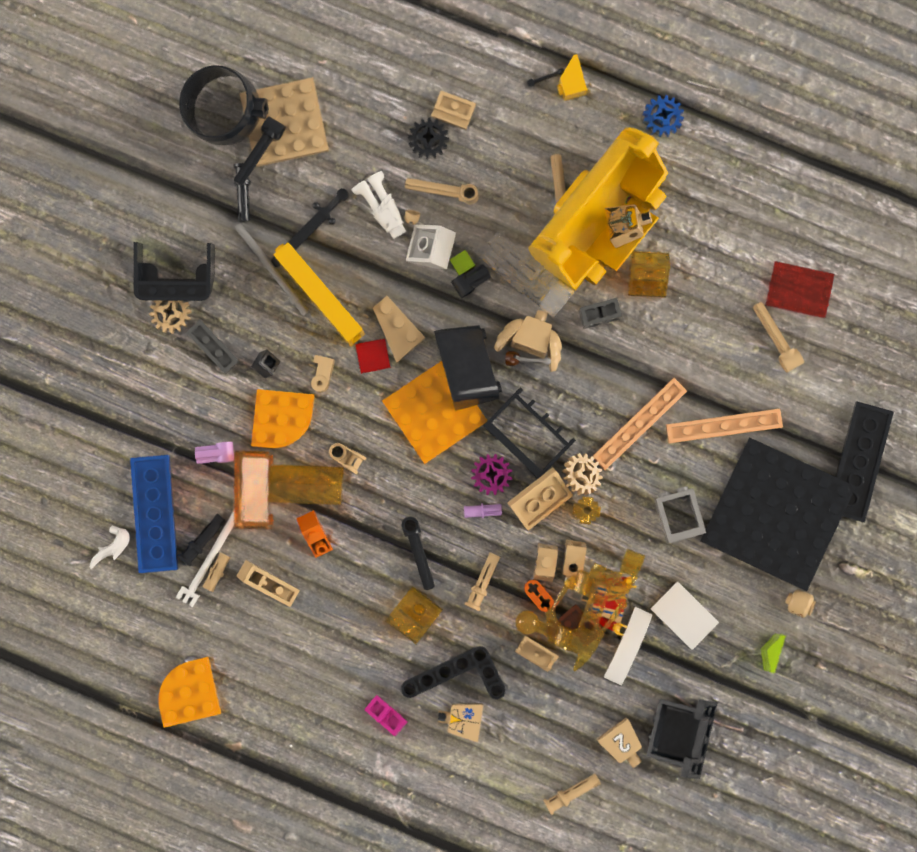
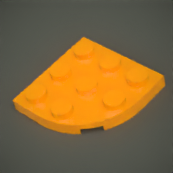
[251,389,315,448]
[158,657,221,728]

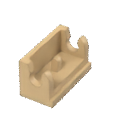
[515,635,559,672]

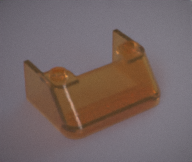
[234,450,274,530]

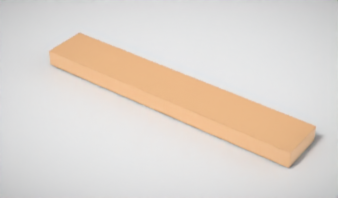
[593,378,687,471]
[666,409,783,444]

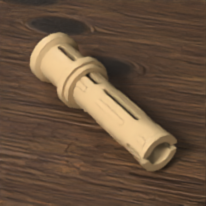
[464,552,501,611]
[543,773,601,816]

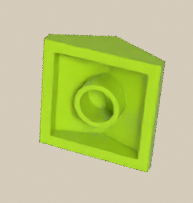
[760,633,786,674]

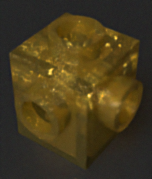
[572,496,601,525]

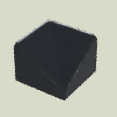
[251,349,281,378]

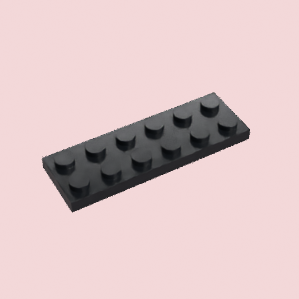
[835,401,894,523]

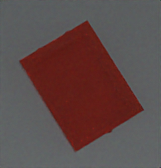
[765,261,835,319]

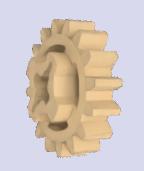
[149,301,192,334]
[562,453,603,495]

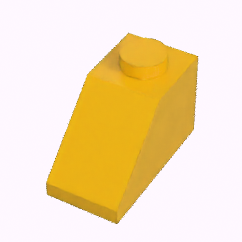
[557,54,587,101]

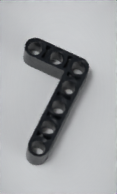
[401,646,506,700]

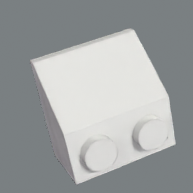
[406,225,456,269]

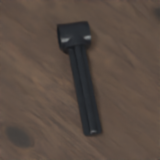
[234,116,286,186]
[402,516,435,590]

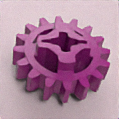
[471,454,512,495]

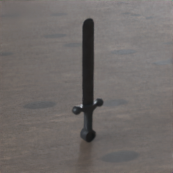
[271,188,349,267]

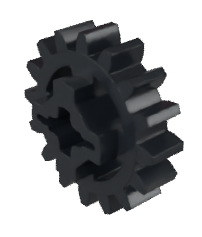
[408,118,449,160]

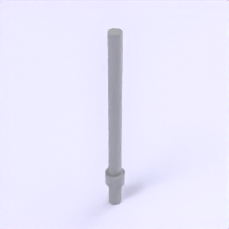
[235,223,310,316]

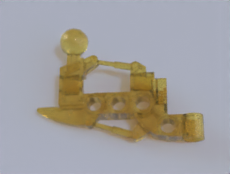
[515,549,646,671]

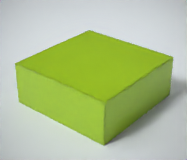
[449,250,475,275]

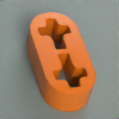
[524,580,554,612]

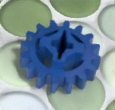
[643,95,684,137]

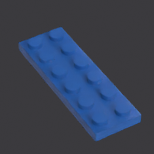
[130,455,178,573]

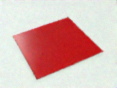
[355,338,391,374]

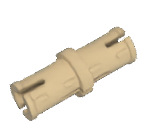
[202,552,231,592]

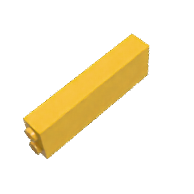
[273,242,365,347]

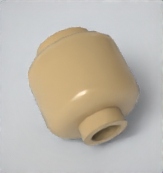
[785,589,816,618]

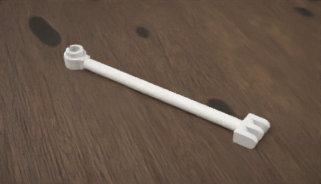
[176,475,263,607]

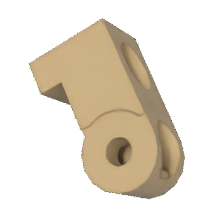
[311,355,335,393]

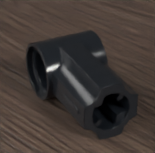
[451,264,492,298]

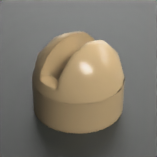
[404,210,420,225]

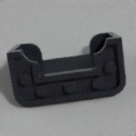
[434,325,502,411]

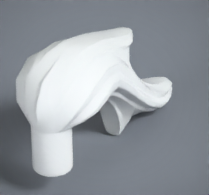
[90,525,130,569]

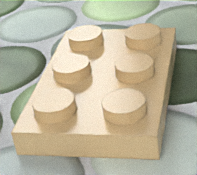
[507,467,573,531]

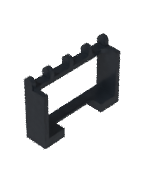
[483,387,576,479]

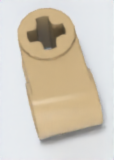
[329,443,367,475]

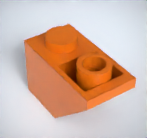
[296,510,333,558]

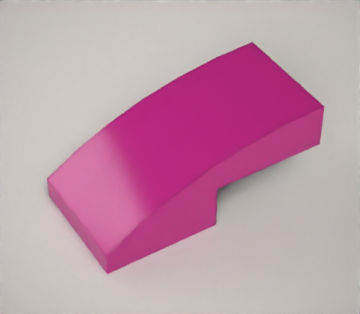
[364,695,408,736]

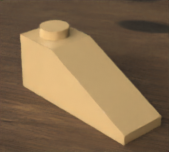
[236,560,300,607]

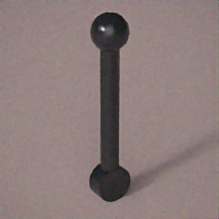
[528,68,565,87]

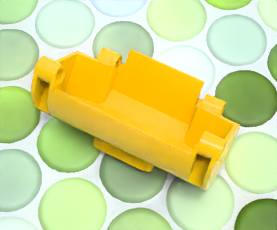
[528,127,668,293]

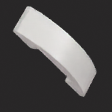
[604,607,653,685]

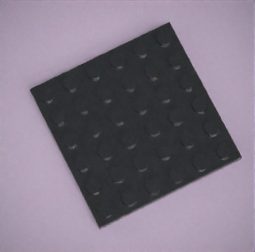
[700,437,856,592]

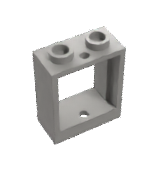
[654,486,706,544]

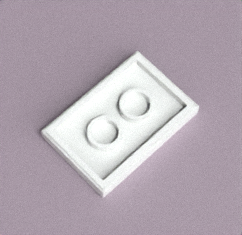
[650,581,719,650]

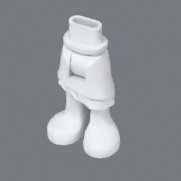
[351,171,406,239]

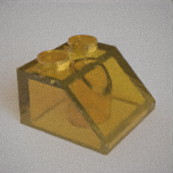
[386,586,443,645]

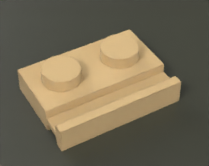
[431,91,476,130]

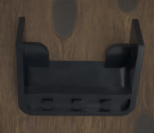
[133,242,215,301]

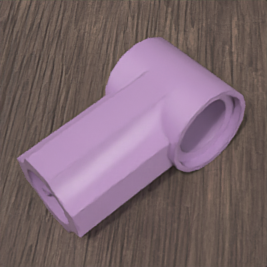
[195,442,234,464]

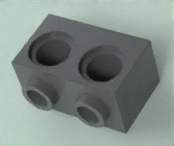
[578,298,622,329]

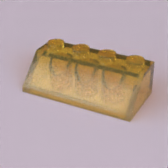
[263,464,344,506]

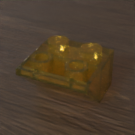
[628,251,670,297]

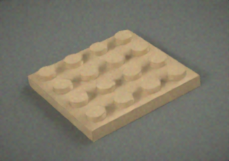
[239,77,329,167]

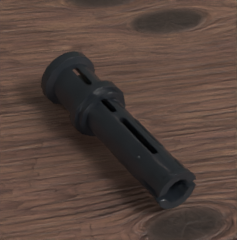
[233,163,251,222]
[177,513,226,566]

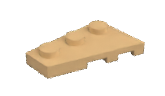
[373,296,425,363]

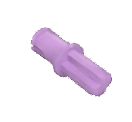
[464,503,502,519]

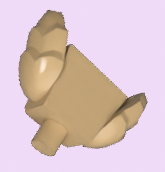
[494,310,562,372]

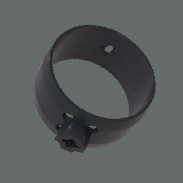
[179,65,269,145]

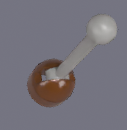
[505,351,551,366]

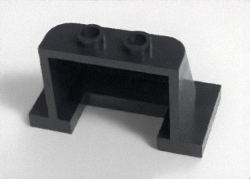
[646,699,718,779]

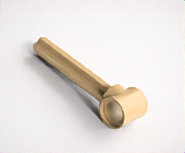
[550,154,566,217]
[405,178,479,205]
[753,302,804,373]

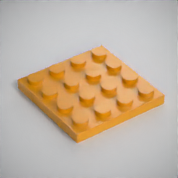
[382,361,488,464]

